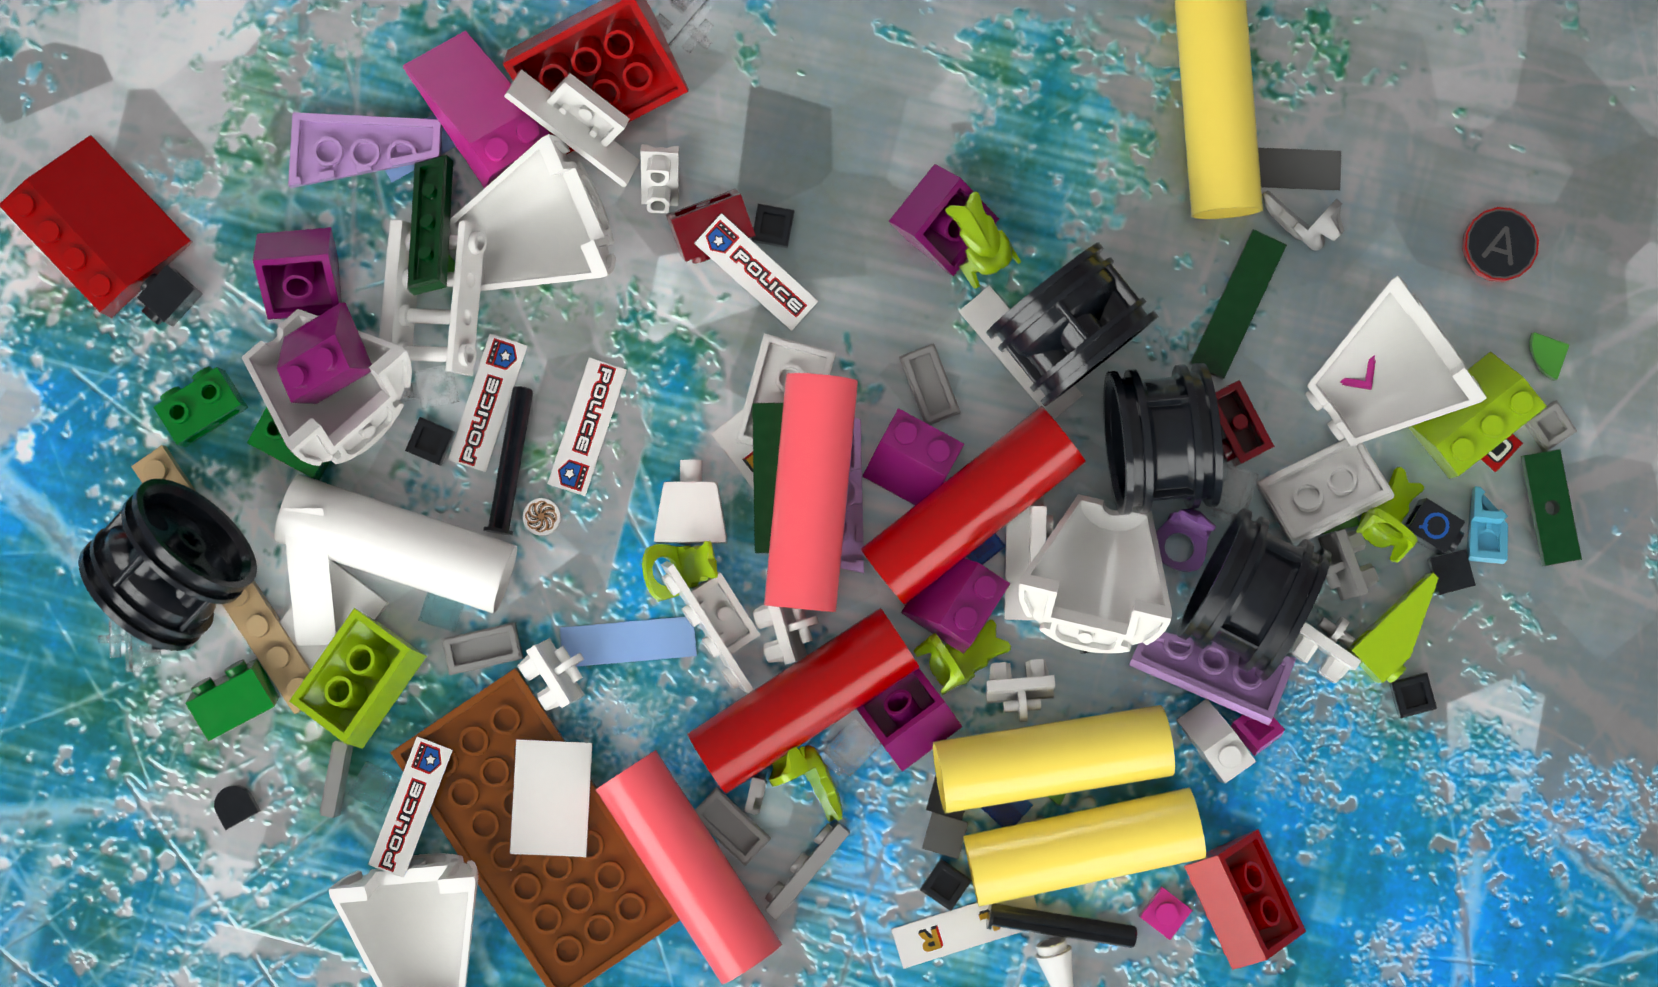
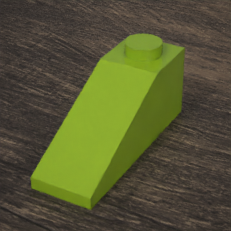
[1345,573,1439,683]

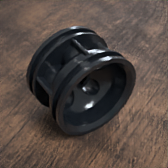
[986,242,1159,407]
[78,479,257,651]

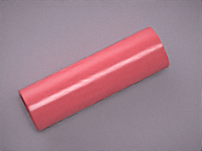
[764,373,858,612]
[596,750,782,985]

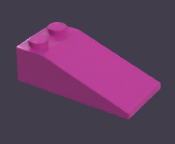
[403,30,550,189]

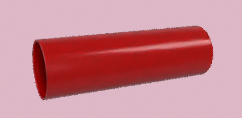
[861,406,1086,605]
[687,607,920,794]

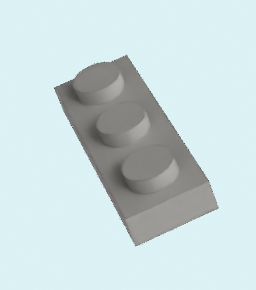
[765,821,850,921]

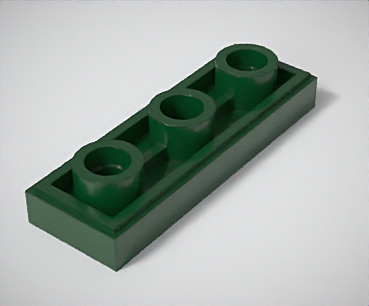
[1520,449,1582,566]

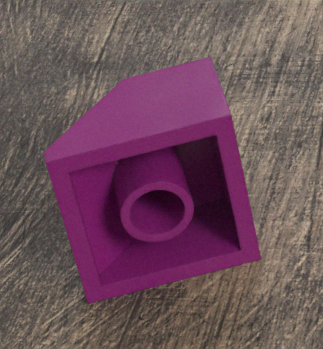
[888,164,999,276]
[253,227,342,320]
[277,302,372,404]
[862,408,964,505]
[901,558,1010,654]
[857,668,963,772]

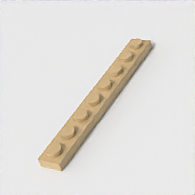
[131,445,311,715]

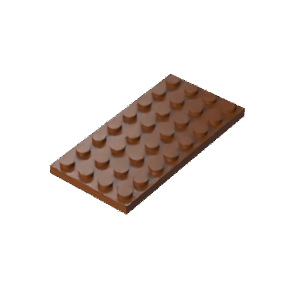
[390,668,680,987]

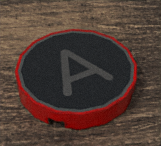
[1462,207,1539,282]

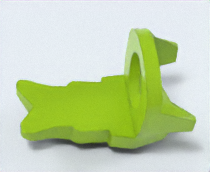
[945,191,1021,289]
[1356,467,1424,563]
[642,541,718,602]
[913,619,1011,696]
[769,745,843,822]

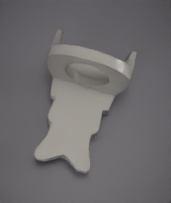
[1262,190,1344,251]

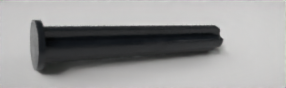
[483,386,533,535]
[986,903,1138,948]

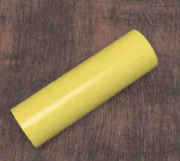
[1174,0,1263,219]
[933,705,1175,813]
[963,788,1206,907]

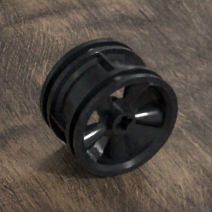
[1103,363,1223,515]
[1177,508,1332,680]

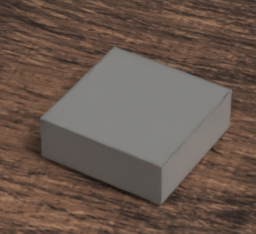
[1525,400,1577,452]

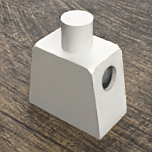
[654,460,727,543]

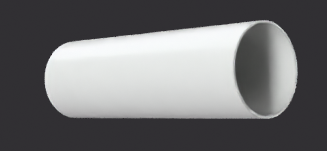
[274,474,517,614]

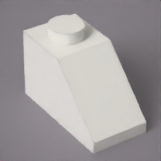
[1176,699,1256,783]

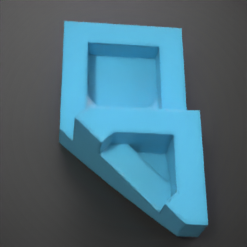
[1467,486,1508,564]

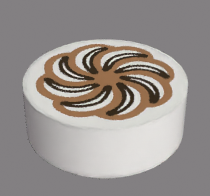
[523,498,561,536]

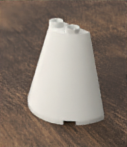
[450,134,616,291]
[1305,275,1487,446]
[241,309,412,466]
[1019,494,1172,653]
[328,853,478,987]

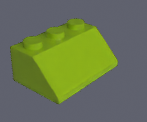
[1408,352,1547,479]
[289,608,427,749]

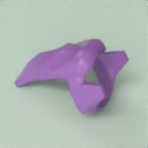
[1156,509,1216,572]

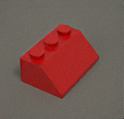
[1184,829,1306,970]

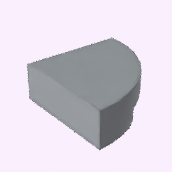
[744,776,767,815]

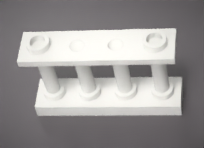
[379,220,487,376]

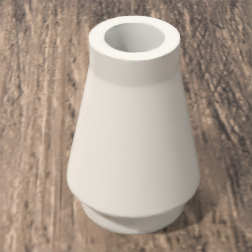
[1035,937,1074,987]

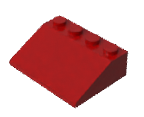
[502,0,689,155]
[0,135,193,318]

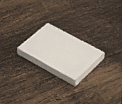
[735,333,836,446]
[1257,439,1394,546]
[279,559,389,669]
[510,739,593,857]

